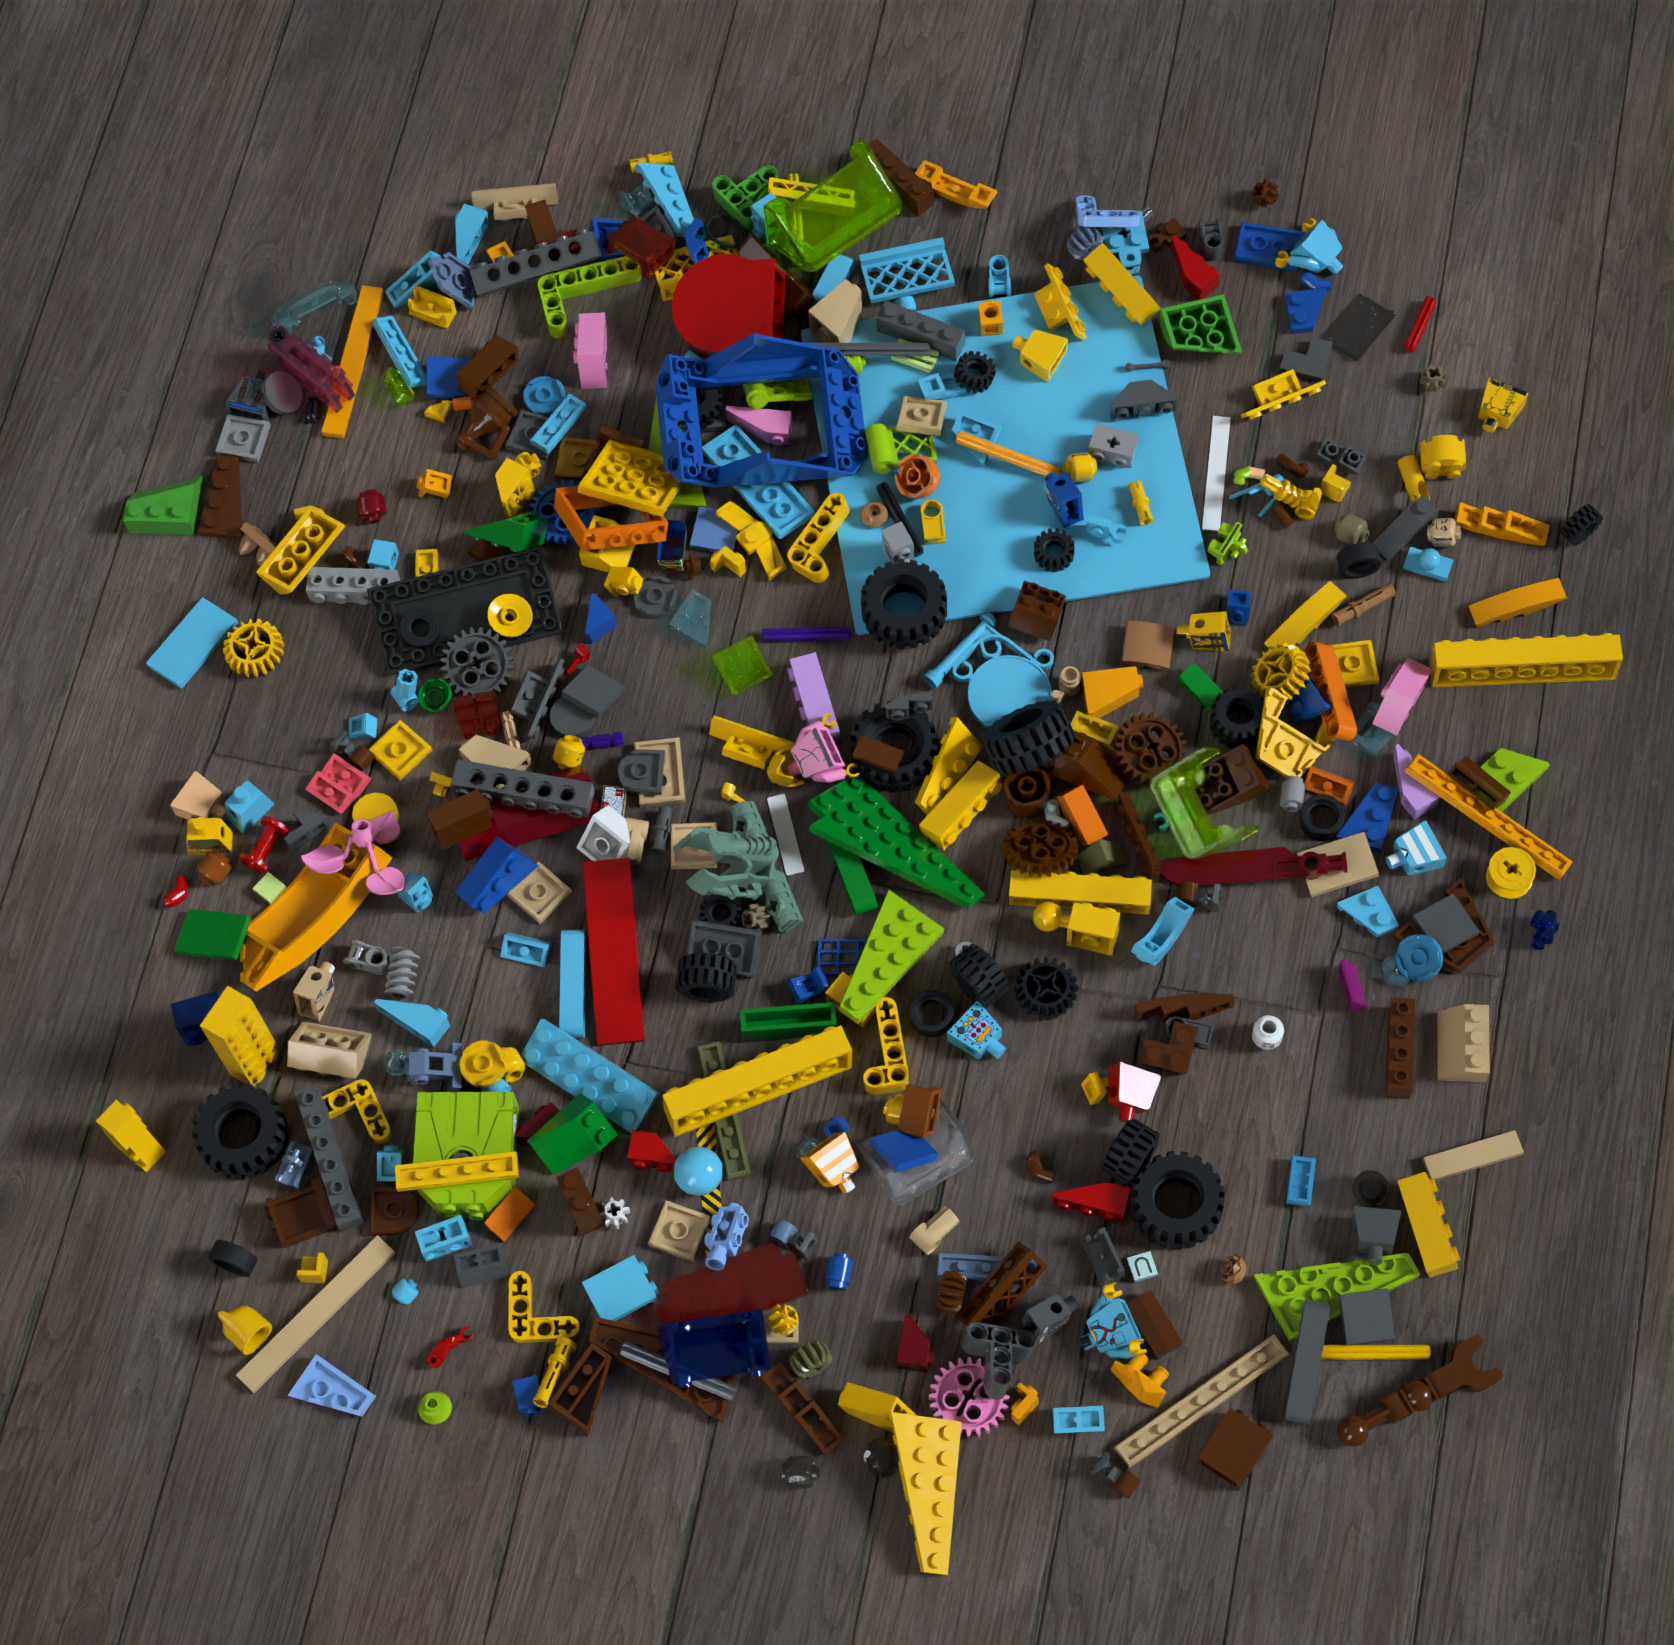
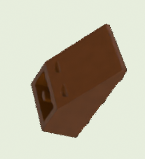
[1184,744,1270,817]

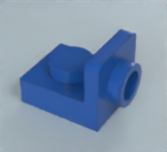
[1226,589,1251,626]

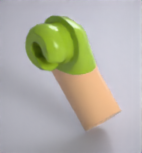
[1233,466,1265,485]

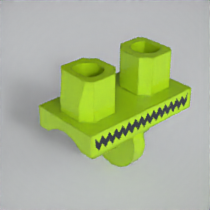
[1208,522,1248,566]

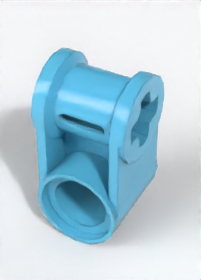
[988,255,1011,298]

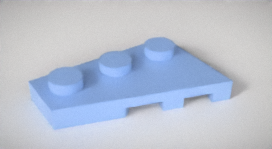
[287,1354,376,1417]

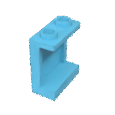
[582,1255,660,1321]

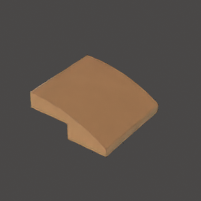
[1121,621,1175,672]

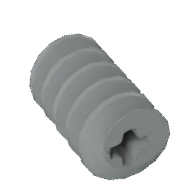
[383,947,420,999]

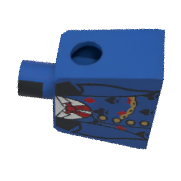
[1045,472,1084,528]

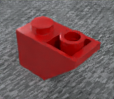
[627,1130,676,1173]

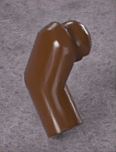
[1276,454,1309,478]
[342,546,370,569]
[1025,1151,1055,1184]

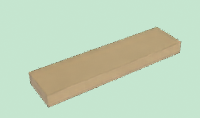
[1423,1130,1524,1181]

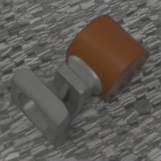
[330,729,375,771]
[1177,881,1222,912]
[1090,1452,1141,1499]

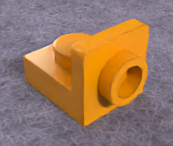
[416,469,452,498]
[1011,1382,1039,1426]

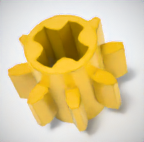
[515,452,542,478]
[768,1304,798,1335]

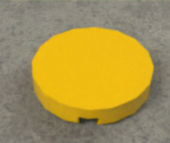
[352,792,399,822]
[459,1040,507,1088]

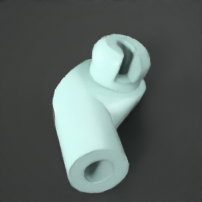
[1044,799,1070,828]

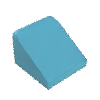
[348,713,377,740]

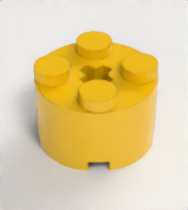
[1420,435,1466,480]

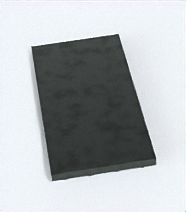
[367,546,563,676]

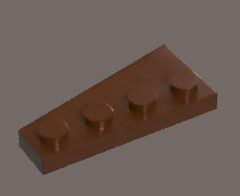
[198,455,243,540]
[1116,791,1161,883]

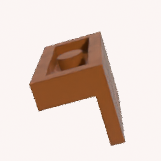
[898,1084,942,1138]

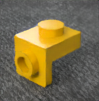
[710,546,746,577]

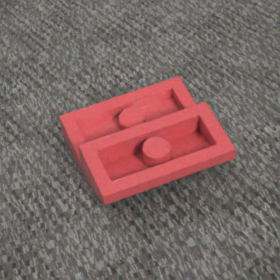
[305,753,372,814]

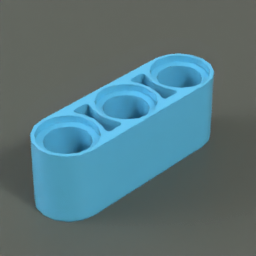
[811,253,856,305]

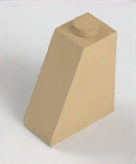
[459,735,532,789]

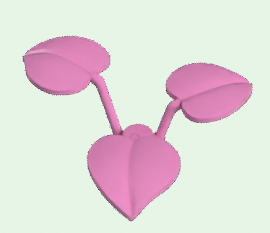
[301,811,405,895]

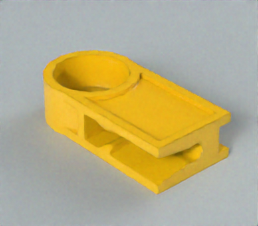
[920,499,946,545]

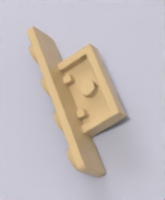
[471,183,558,221]

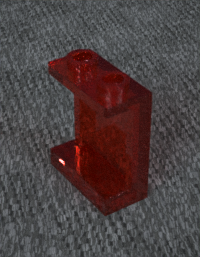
[606,215,675,279]

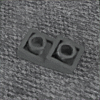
[1314,437,1367,474]
[886,692,933,721]

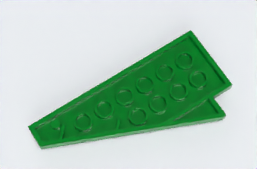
[808,773,985,910]

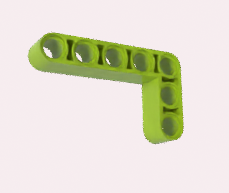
[538,255,642,338]

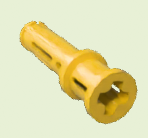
[533,1337,577,1408]

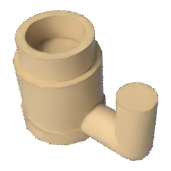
[1052,666,1081,703]

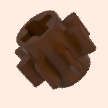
[1252,179,1279,208]

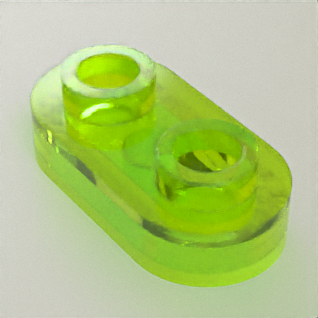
[382,367,415,405]

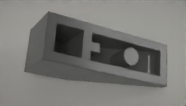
[1373,495,1439,561]

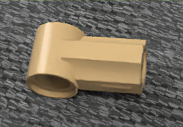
[622,817,649,866]
[909,1206,959,1255]

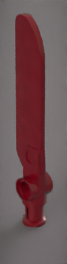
[1160,847,1348,887]

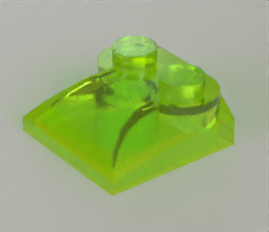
[711,635,773,696]

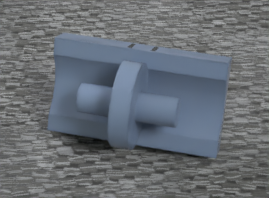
[275,1140,314,1189]

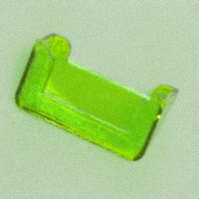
[763,139,903,272]

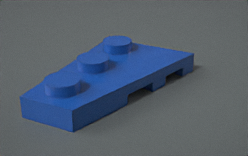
[1335,782,1399,853]

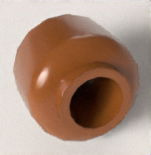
[197,850,232,885]

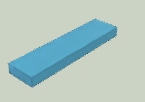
[372,316,426,388]

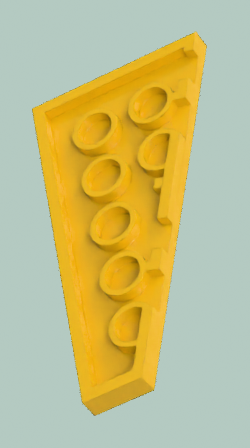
[888,1412,961,1575]

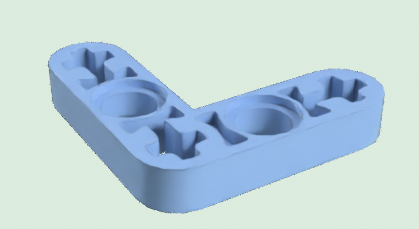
[1075,195,1141,227]

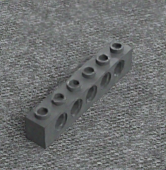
[469,229,602,297]
[451,759,595,818]
[294,1084,364,1232]

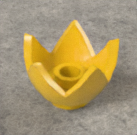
[767,746,805,787]

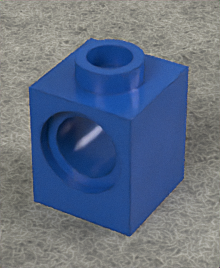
[513,1375,546,1417]

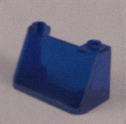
[657,1309,771,1388]

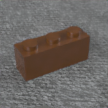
[456,335,519,397]

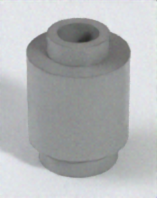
[1280,776,1305,812]

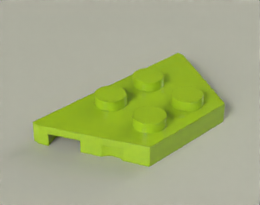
[1481,748,1550,812]

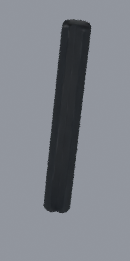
[877,482,924,557]

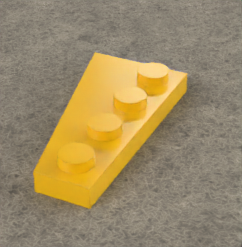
[915,717,983,815]

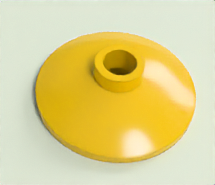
[487,594,533,637]

